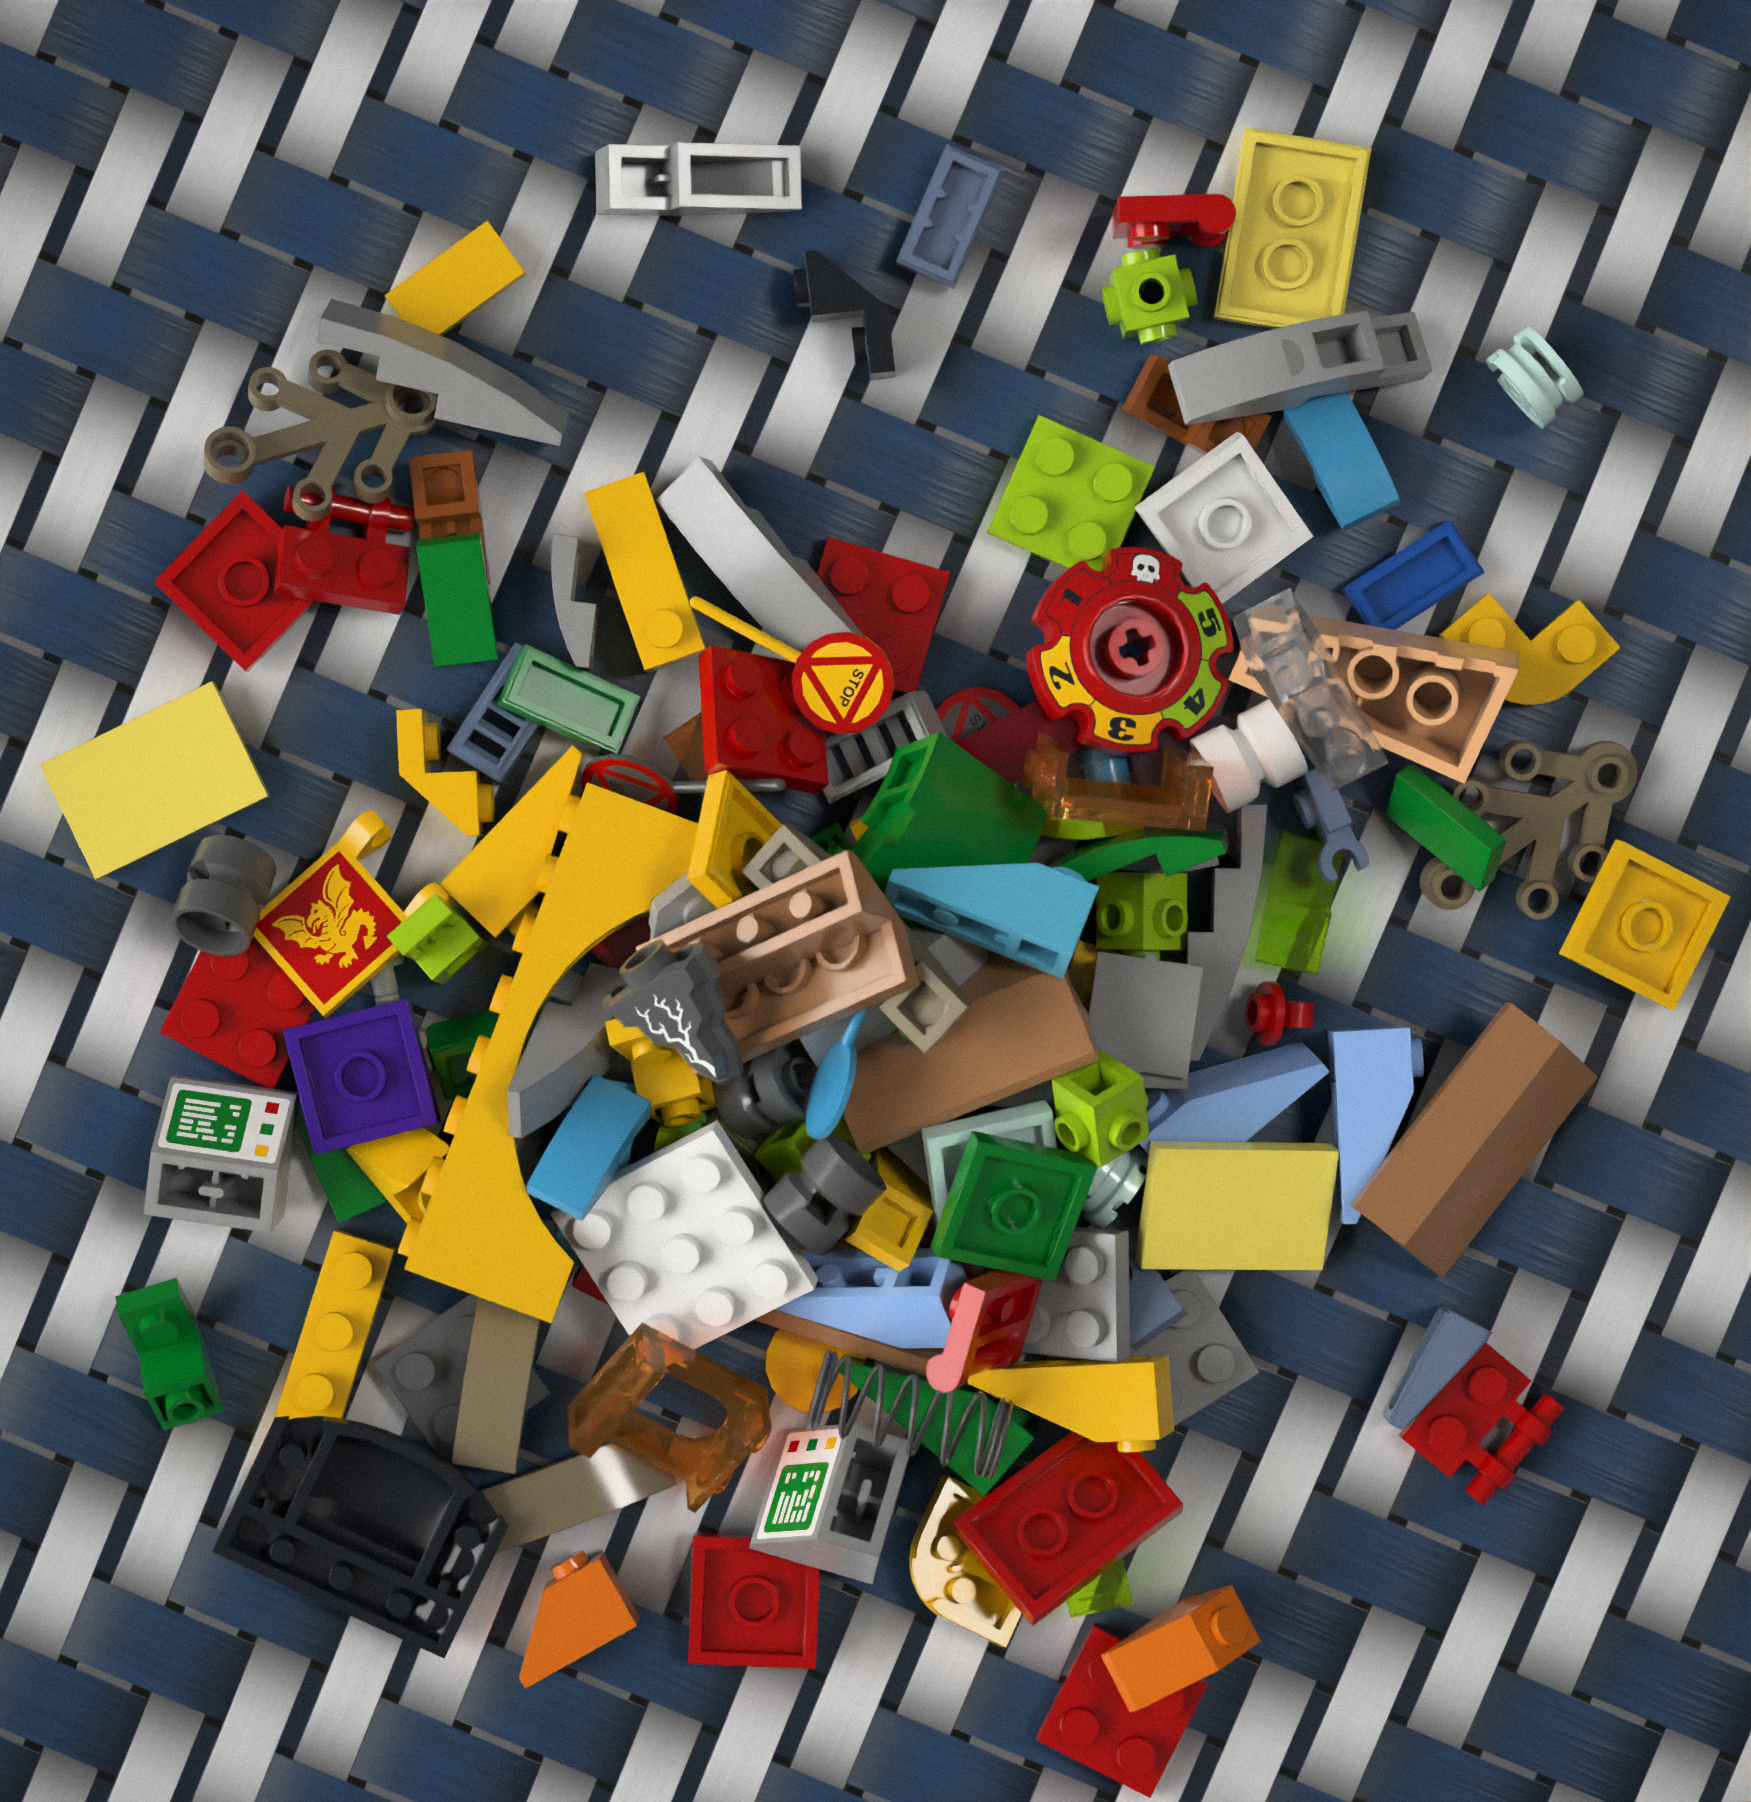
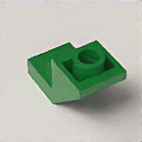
[115,1278,224,1431]

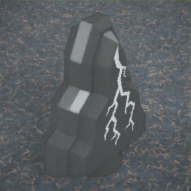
[602,939,744,1086]

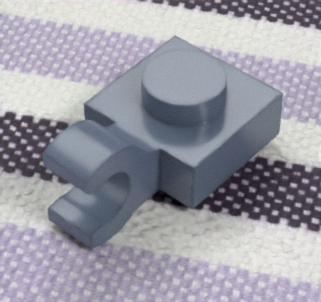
[1292,764,1369,884]

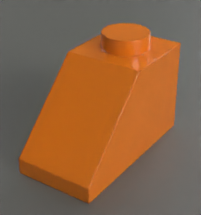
[519,1549,640,1689]
[1101,1584,1261,1712]

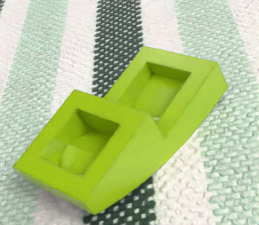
[387,893,490,985]

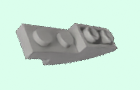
[1168,310,1432,425]

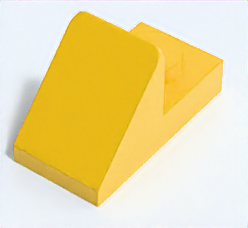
[346,1127,450,1224]

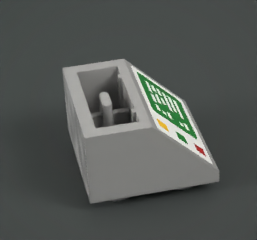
[144,1074,299,1233]
[749,1424,909,1585]

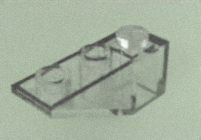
[1232,588,1389,792]

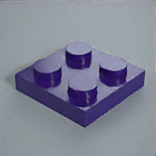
[283,998,442,1155]

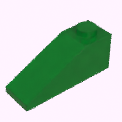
[840,1356,1034,1496]

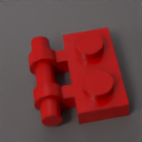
[274,486,415,615]
[1399,1343,1565,1506]

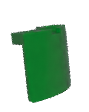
[830,732,1047,928]

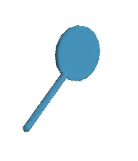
[806,1008,869,1140]

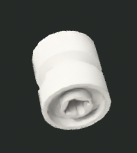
[1189,699,1308,814]

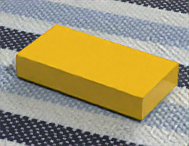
[384,221,526,336]

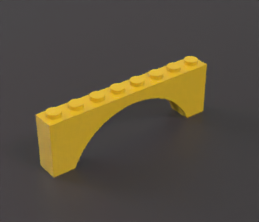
[398,782,698,1324]

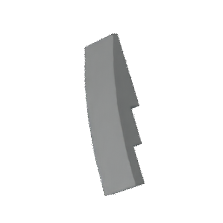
[317,299,570,446]
[656,456,864,653]
[1184,804,1267,1061]

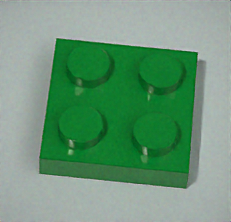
[930,1130,1097,1281]

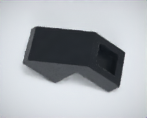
[793,250,895,380]

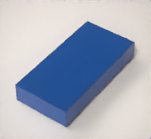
[1342,519,1485,630]

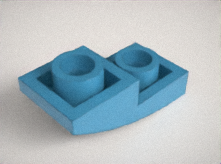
[1283,392,1400,531]
[526,1074,652,1221]

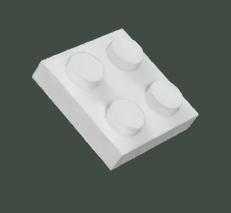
[1134,431,1314,604]

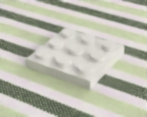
[551,1120,818,1371]

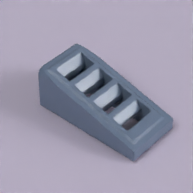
[446,642,540,784]
[1383,1305,1493,1430]

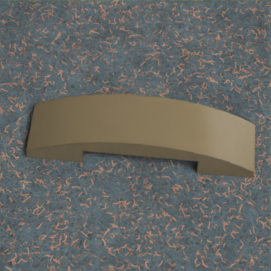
[742,823,971,1054]
[452,1219,557,1475]
[480,1424,677,1553]

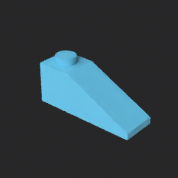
[884,863,1099,979]

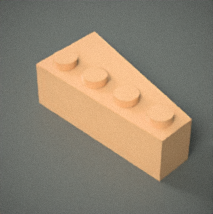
[1228,606,1519,784]

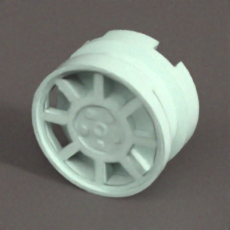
[1486,326,1584,428]
[1079,1147,1149,1228]

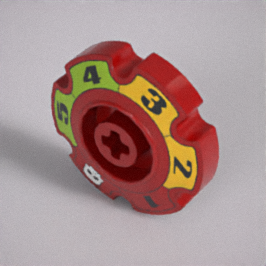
[1026,547,1234,756]

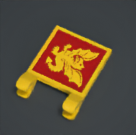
[253,810,456,1019]

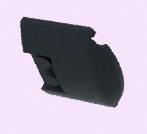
[212,1416,509,1658]

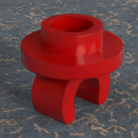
[1245,981,1314,1045]

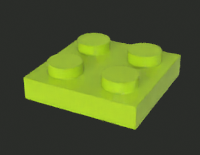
[987,415,1155,571]

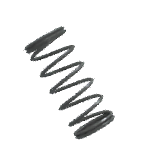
[805,1349,1013,1480]

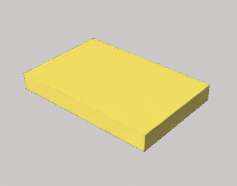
[1213,127,1372,329]
[40,681,270,880]
[1135,1141,1339,1270]

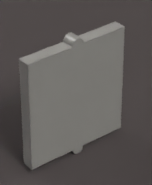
[1089,952,1204,1079]

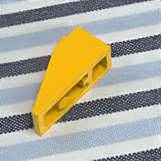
[584,471,707,673]
[440,745,586,938]
[967,1354,1175,1452]

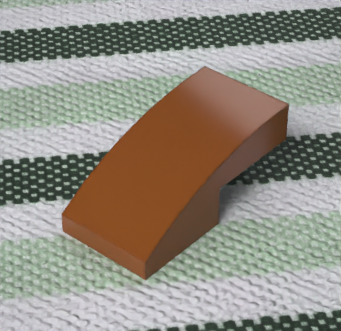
[1121,354,1272,455]
[409,450,491,585]

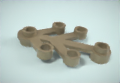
[203,349,440,521]
[1420,739,1638,920]

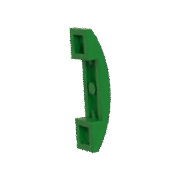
[1048,826,1229,882]

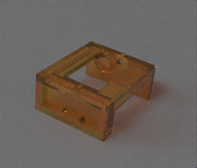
[1023,733,1214,832]
[568,1322,772,1513]

